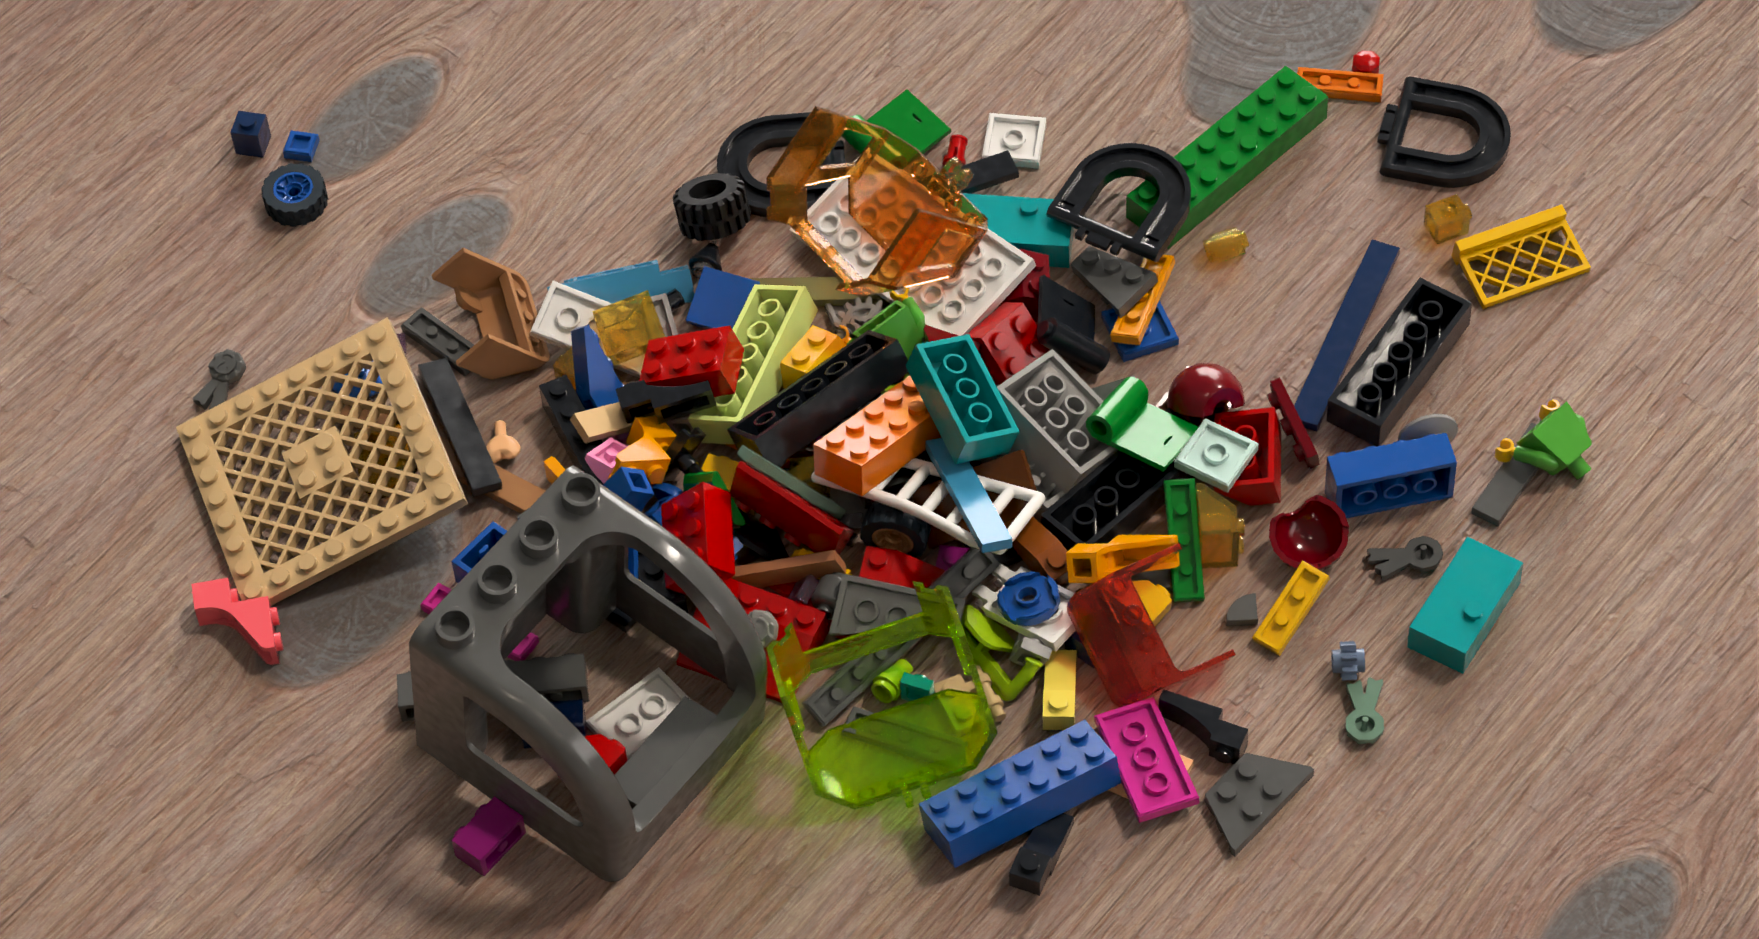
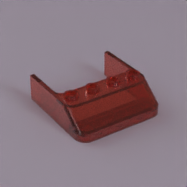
[1067,543,1236,707]

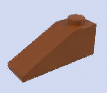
[1004,517,1068,586]

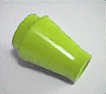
[871,659,913,703]

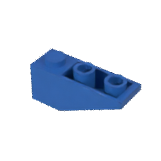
[571,324,624,410]

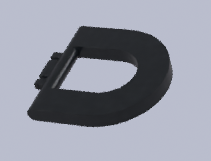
[1377,76,1511,188]
[717,111,846,218]
[1046,143,1191,263]

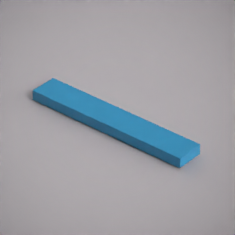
[925,438,1012,553]

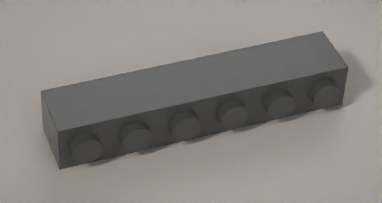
[397,653,589,722]

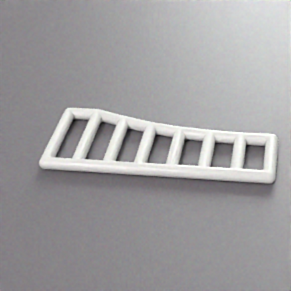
[811,458,1045,555]

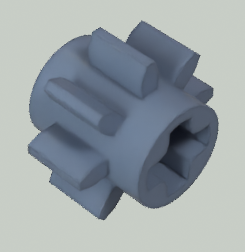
[1331,641,1365,681]

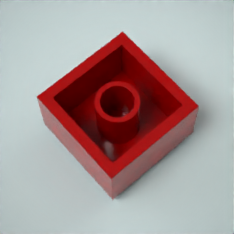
[967,302,1050,386]

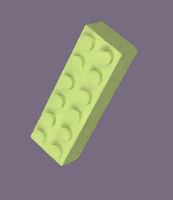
[688,284,818,444]

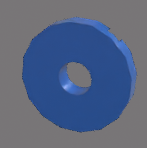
[997,571,1060,626]

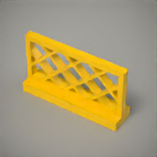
[1451,204,1591,309]

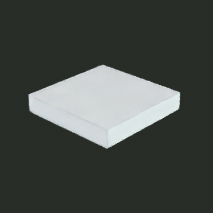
[982,113,1046,169]

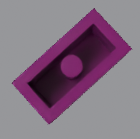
[451,796,526,876]

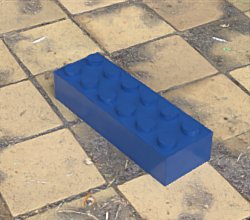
[919,719,1122,868]

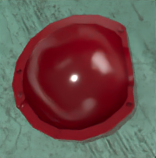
[1167,363,1245,419]
[1269,495,1349,571]

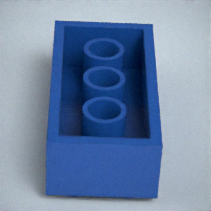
[1325,433,1457,519]

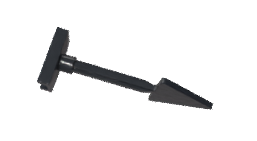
[663,427,789,561]

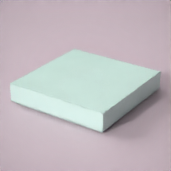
[1174,418,1259,493]

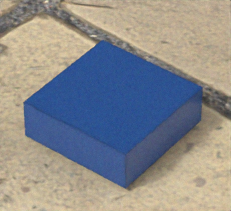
[283,130,320,162]

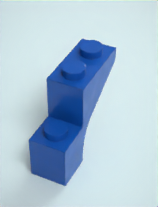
[603,466,654,578]

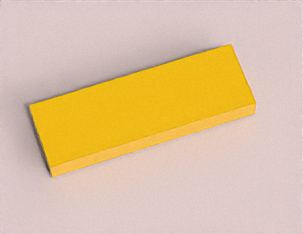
[1252,560,1330,656]

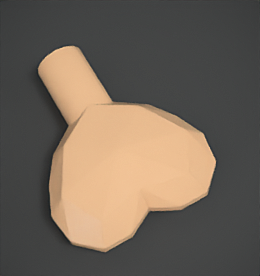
[486,420,521,463]

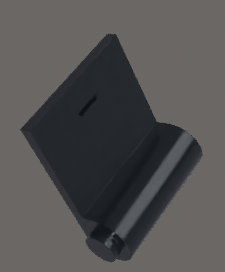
[1037,275,1110,375]

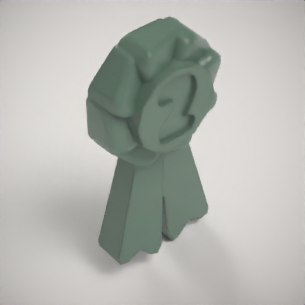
[1345,677,1384,744]

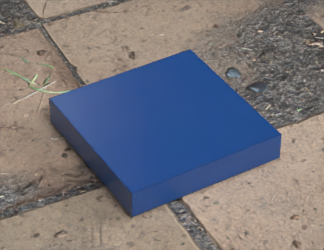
[686,266,761,329]
[1101,300,1179,362]

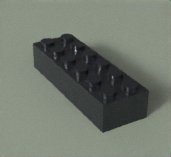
[1326,277,1472,447]
[727,330,909,467]
[1041,408,1196,551]

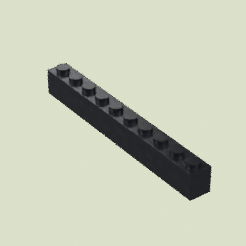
[539,375,688,613]

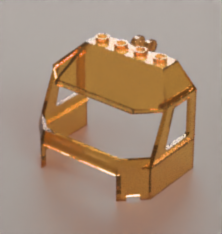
[766,106,988,296]

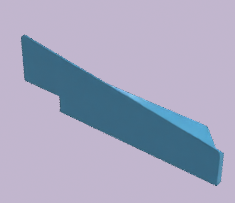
[547,260,695,306]

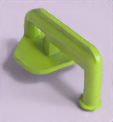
[954,605,1043,701]

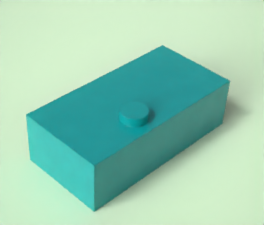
[956,193,1074,268]
[906,334,1020,464]
[1407,537,1523,674]

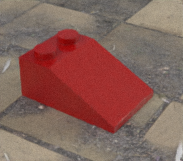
[859,546,945,590]

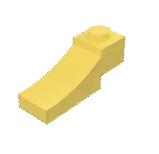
[1043,650,1077,730]

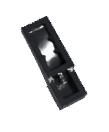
[616,380,717,424]
[1159,689,1248,764]
[1009,813,1074,896]

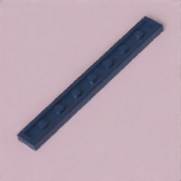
[1294,239,1400,432]

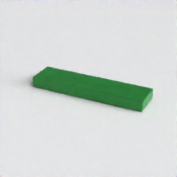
[1163,478,1205,603]

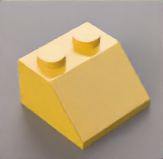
[780,325,846,388]

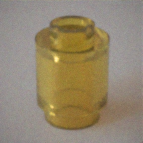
[1203,226,1249,263]

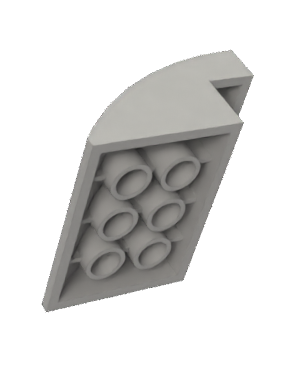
[977,349,1118,521]

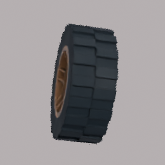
[860,503,931,558]

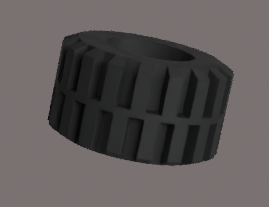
[673,173,751,241]

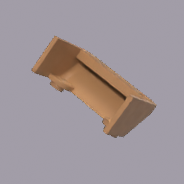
[432,248,550,380]

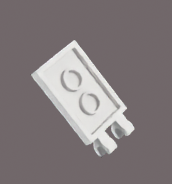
[972,564,1095,651]

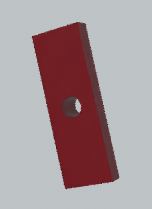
[1267,377,1320,469]

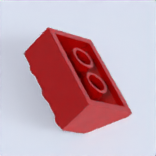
[1213,407,1282,506]

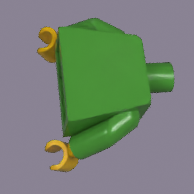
[839,282,925,375]
[1495,400,1592,480]

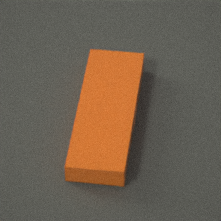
[1297,67,1384,103]

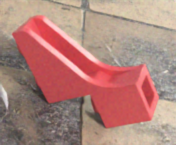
[191,577,283,665]

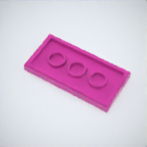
[1094,697,1199,823]

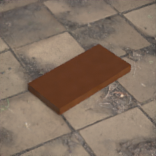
[912,450,1042,549]

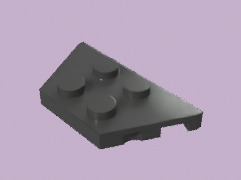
[1205,753,1314,856]

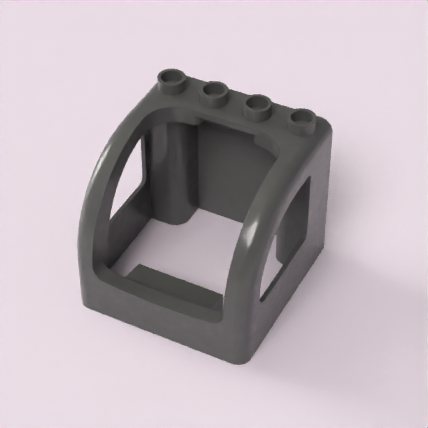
[409,465,768,882]

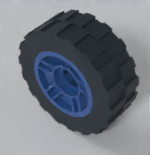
[261,163,328,227]

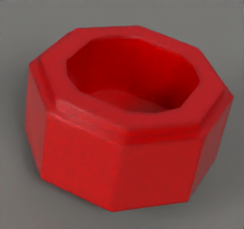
[1352,50,1380,74]

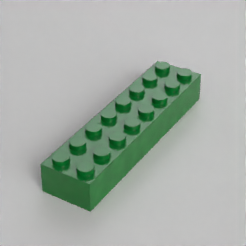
[1126,66,1328,249]

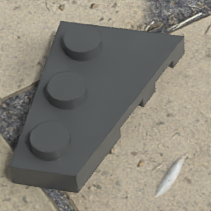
[1071,246,1158,318]

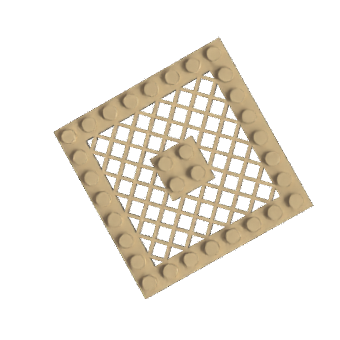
[176,317,468,606]

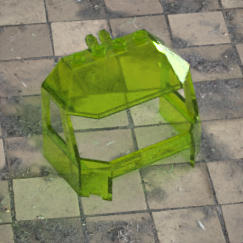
[766,581,998,810]

